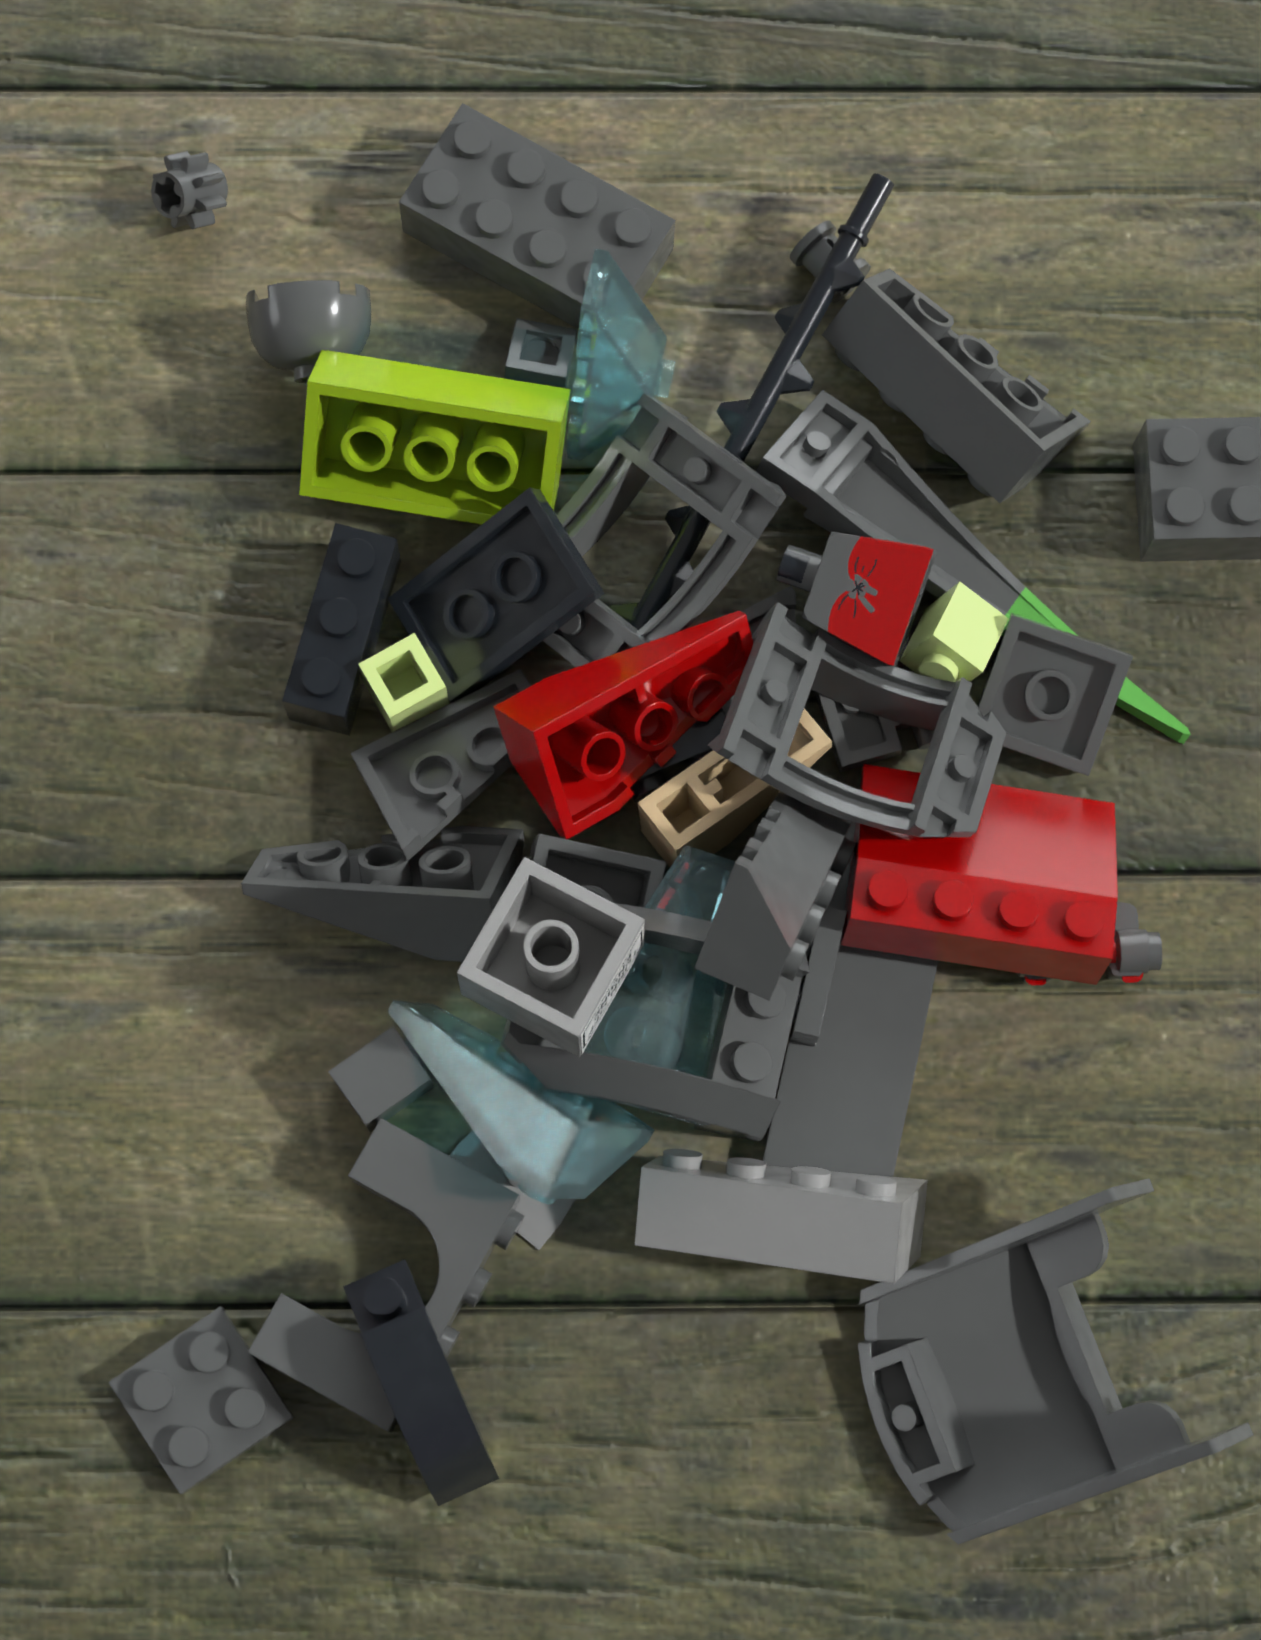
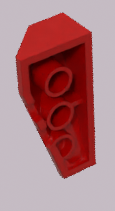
[493,611,754,840]

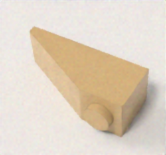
[638,708,832,879]

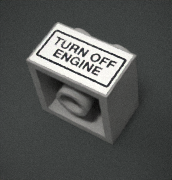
[457,857,645,1057]

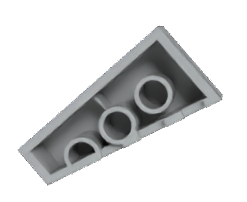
[635,1149,928,1284]

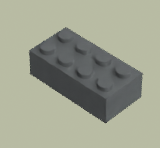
[399,103,676,348]
[1133,417,1261,562]

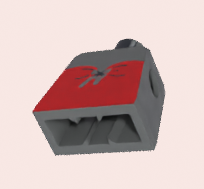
[777,532,938,666]

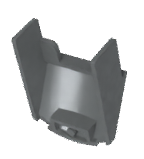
[858,1178,1254,1545]

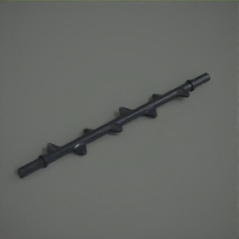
[609,173,894,630]

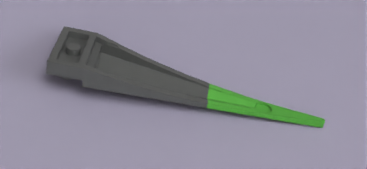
[756,390,1191,744]

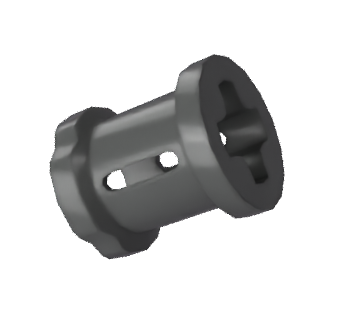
[789,221,871,303]

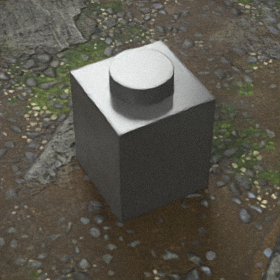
[328,1026,435,1132]

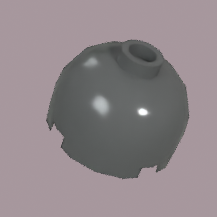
[246,280,371,384]

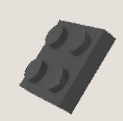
[977,613,1133,776]
[109,1306,295,1494]

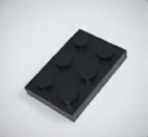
[387,487,605,702]

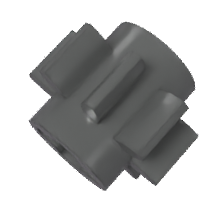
[151,151,228,230]

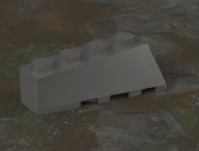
[822,268,1091,503]
[694,791,857,1001]

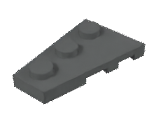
[351,669,531,862]

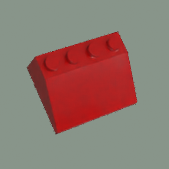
[841,764,1118,985]

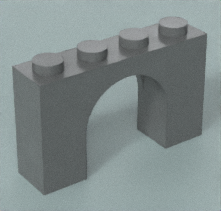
[248,1118,525,1433]

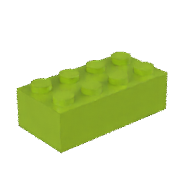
[299,350,571,524]

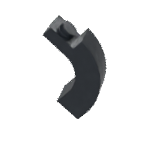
[343,1259,499,1506]

